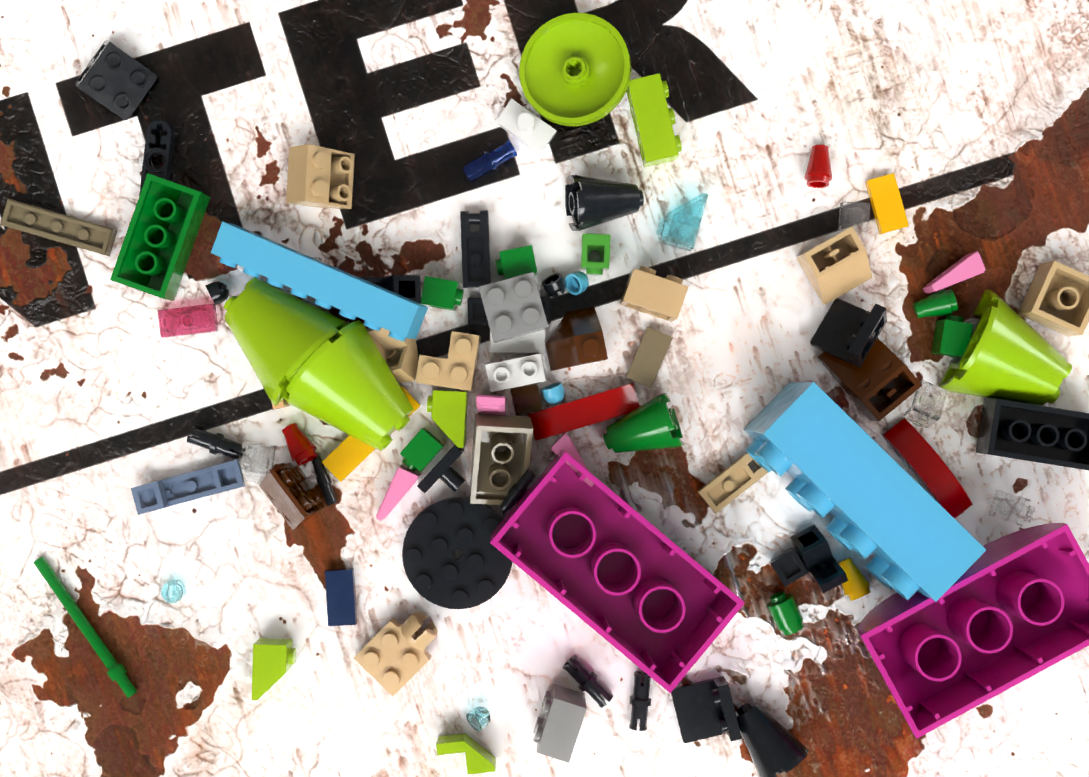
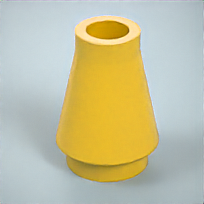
[838,557,871,601]

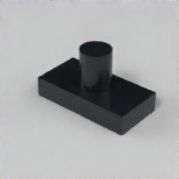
[417,445,465,493]

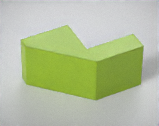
[436,733,496,774]

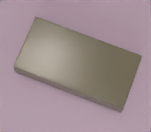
[625,327,673,388]

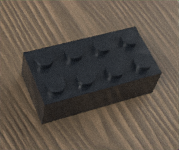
[975,398,1089,471]

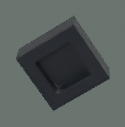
[769,548,809,587]

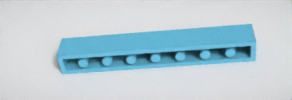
[211,222,428,342]

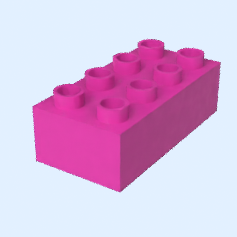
[490,449,745,693]

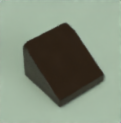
[511,383,543,415]

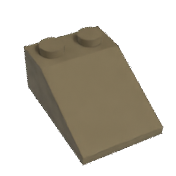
[470,414,533,506]

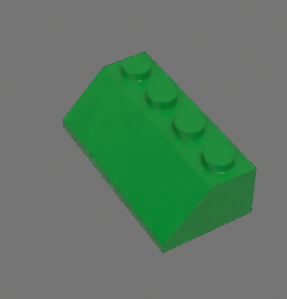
[110,173,210,301]

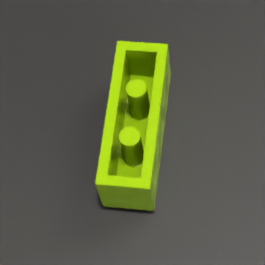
[626,73,682,168]

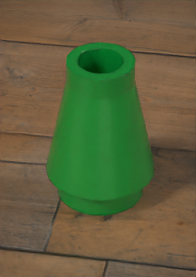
[913,288,958,319]

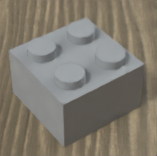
[479,272,548,343]
[533,684,587,763]

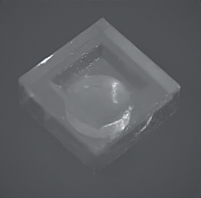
[838,202,870,232]

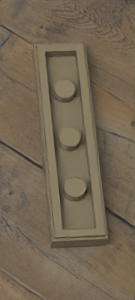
[0,199,117,257]

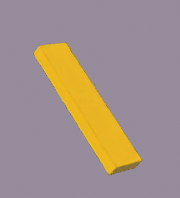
[322,386,421,482]

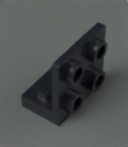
[74,39,157,120]
[810,298,887,368]
[671,676,742,743]

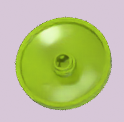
[519,13,631,126]

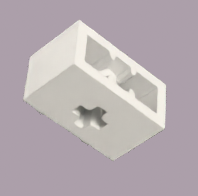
[485,354,546,392]

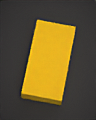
[865,173,909,235]

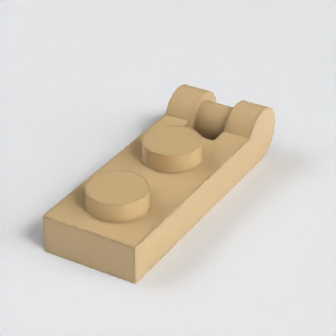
[697,452,768,514]

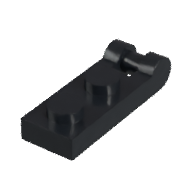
[460,210,491,288]

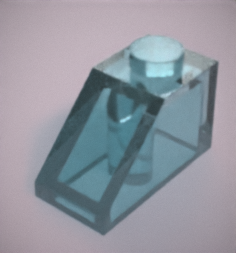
[656,193,708,251]

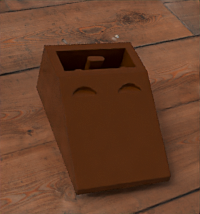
[817,338,923,421]
[259,463,324,530]

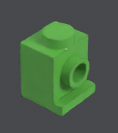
[581,234,611,275]

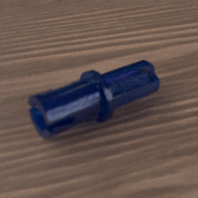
[463,141,518,181]

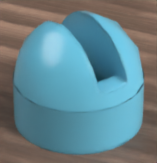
[565,271,589,295]
[541,382,565,405]

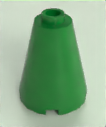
[603,393,684,453]

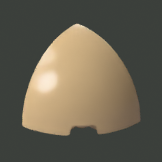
[366,327,418,382]

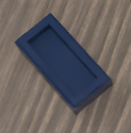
[325,568,357,626]

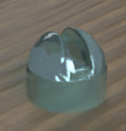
[161,580,186,603]
[466,706,490,732]

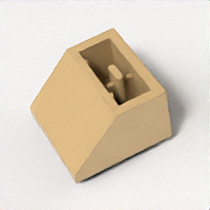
[286,144,355,209]
[796,226,872,305]

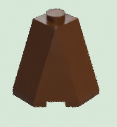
[545,307,608,371]

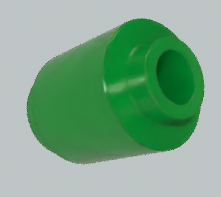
[767,591,804,635]

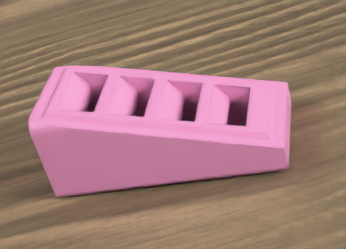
[923,251,986,294]
[476,394,507,415]
[550,432,594,487]
[376,466,421,521]

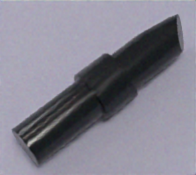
[312,454,338,506]
[500,469,536,515]

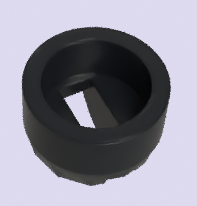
[542,273,566,297]
[206,281,229,306]

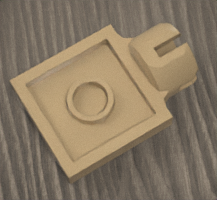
[353,612,438,697]

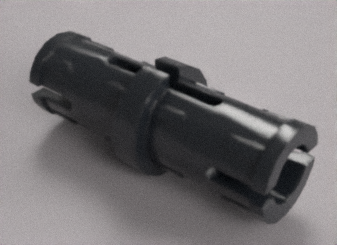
[187,426,246,462]
[563,655,613,708]
[629,671,651,731]

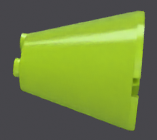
[223,277,350,406]
[938,289,1072,406]
[284,320,414,451]

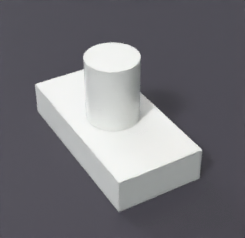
[496,98,557,155]

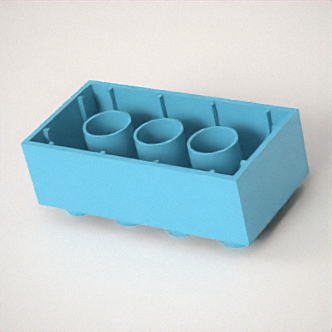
[743,382,986,602]

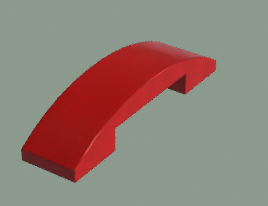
[527,383,640,441]
[882,418,973,519]

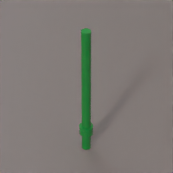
[33,556,137,698]

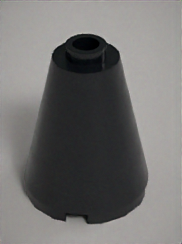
[565,175,644,231]
[736,701,809,777]

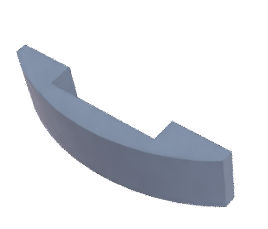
[131,459,246,515]

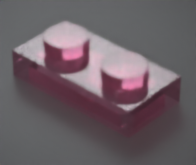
[158,304,219,338]

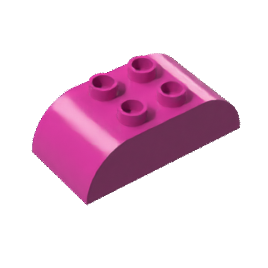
[858,523,1089,739]

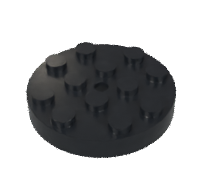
[402,497,512,609]

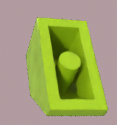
[427,390,468,448]
[252,638,297,700]

